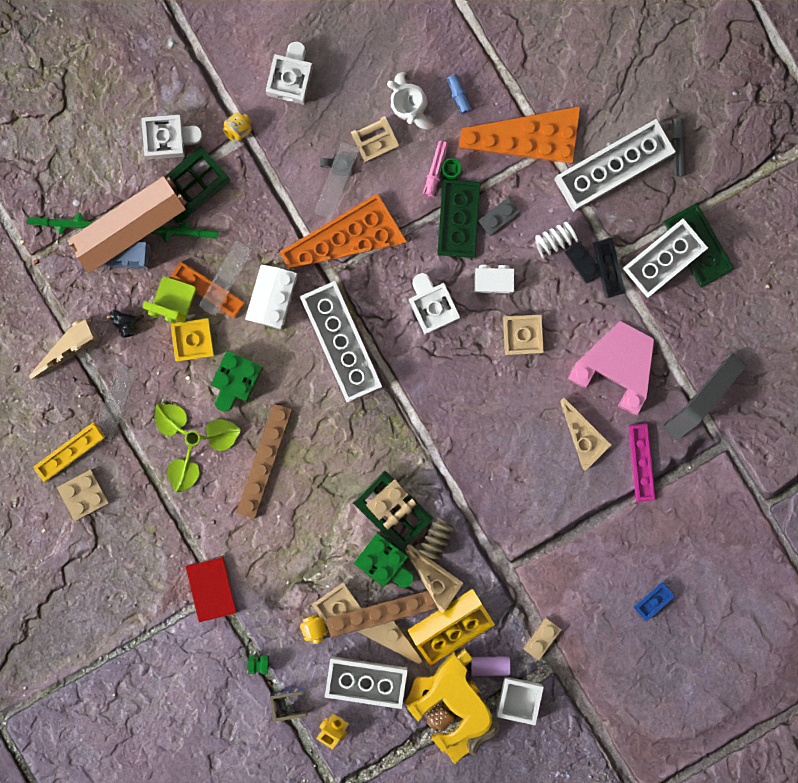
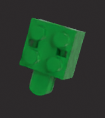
[211,351,263,412]
[353,532,413,588]

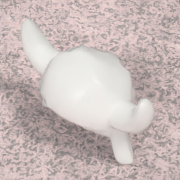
[387,72,434,129]

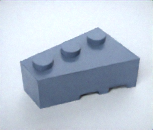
[100,241,151,269]

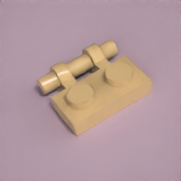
[366,479,417,529]

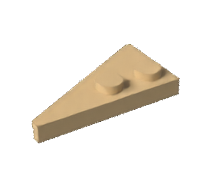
[560,398,611,471]
[404,544,463,613]
[357,621,423,664]

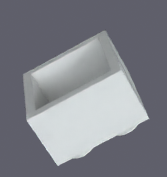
[496,676,544,725]

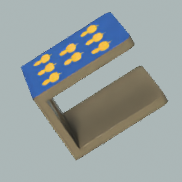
[270,688,308,722]

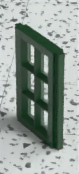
[165,146,231,225]
[353,470,433,551]

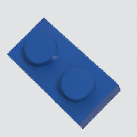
[633,582,675,622]

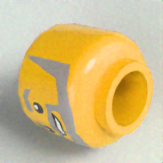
[223,113,252,141]

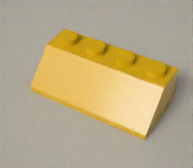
[407,589,495,666]

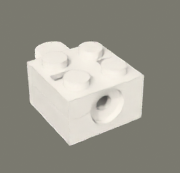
[265,42,313,105]
[141,115,203,160]
[409,273,460,335]

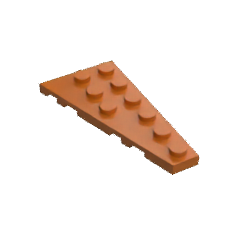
[459,107,580,164]
[279,193,407,269]

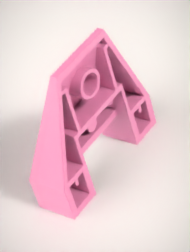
[567,321,654,415]

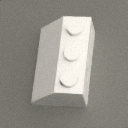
[245,265,298,330]

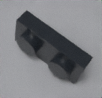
[564,241,600,284]

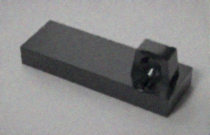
[592,237,625,298]

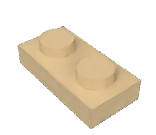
[523,617,561,660]

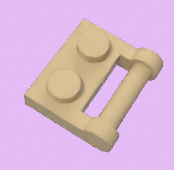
[350,116,399,163]

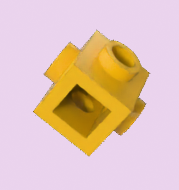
[316,713,349,749]

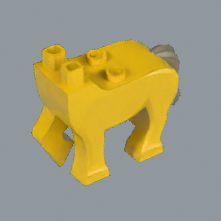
[405,648,500,764]

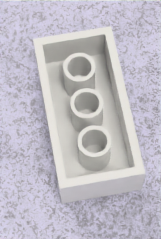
[623,219,708,298]
[325,656,407,709]

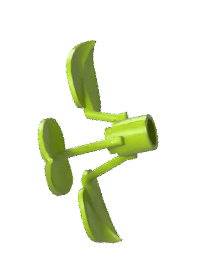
[154,404,241,493]

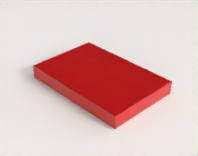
[185,557,237,622]

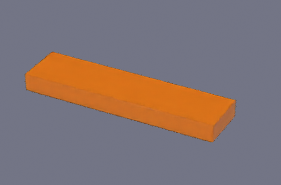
[170,261,245,319]

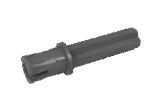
[671,119,686,177]

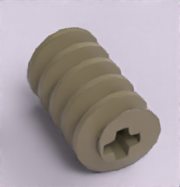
[418,517,456,560]

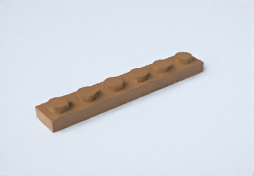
[236,404,292,519]
[326,591,438,638]

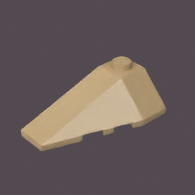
[29,319,100,380]

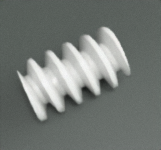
[535,222,578,259]

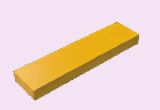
[33,422,106,482]

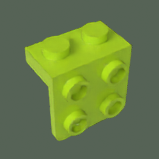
[142,277,196,324]

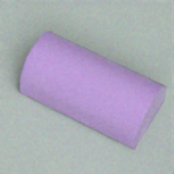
[471,656,510,677]

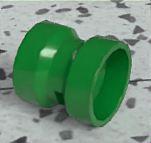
[442,158,461,180]
[248,655,269,675]

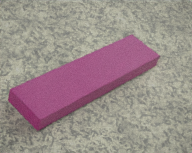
[628,424,656,502]

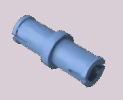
[446,74,472,114]

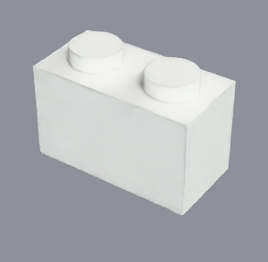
[475,265,514,293]

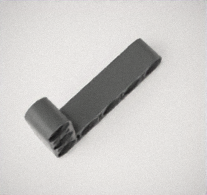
[663,352,747,440]

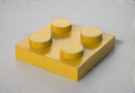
[170,318,214,362]

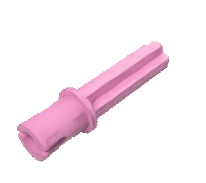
[423,141,448,198]

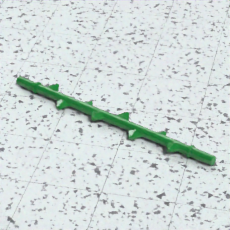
[27,213,218,242]

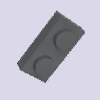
[478,197,520,236]

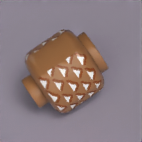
[426,703,454,732]

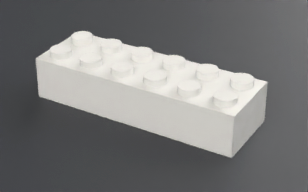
[554,119,675,212]
[300,281,382,403]

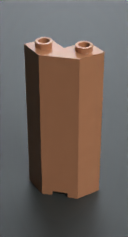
[67,175,187,274]

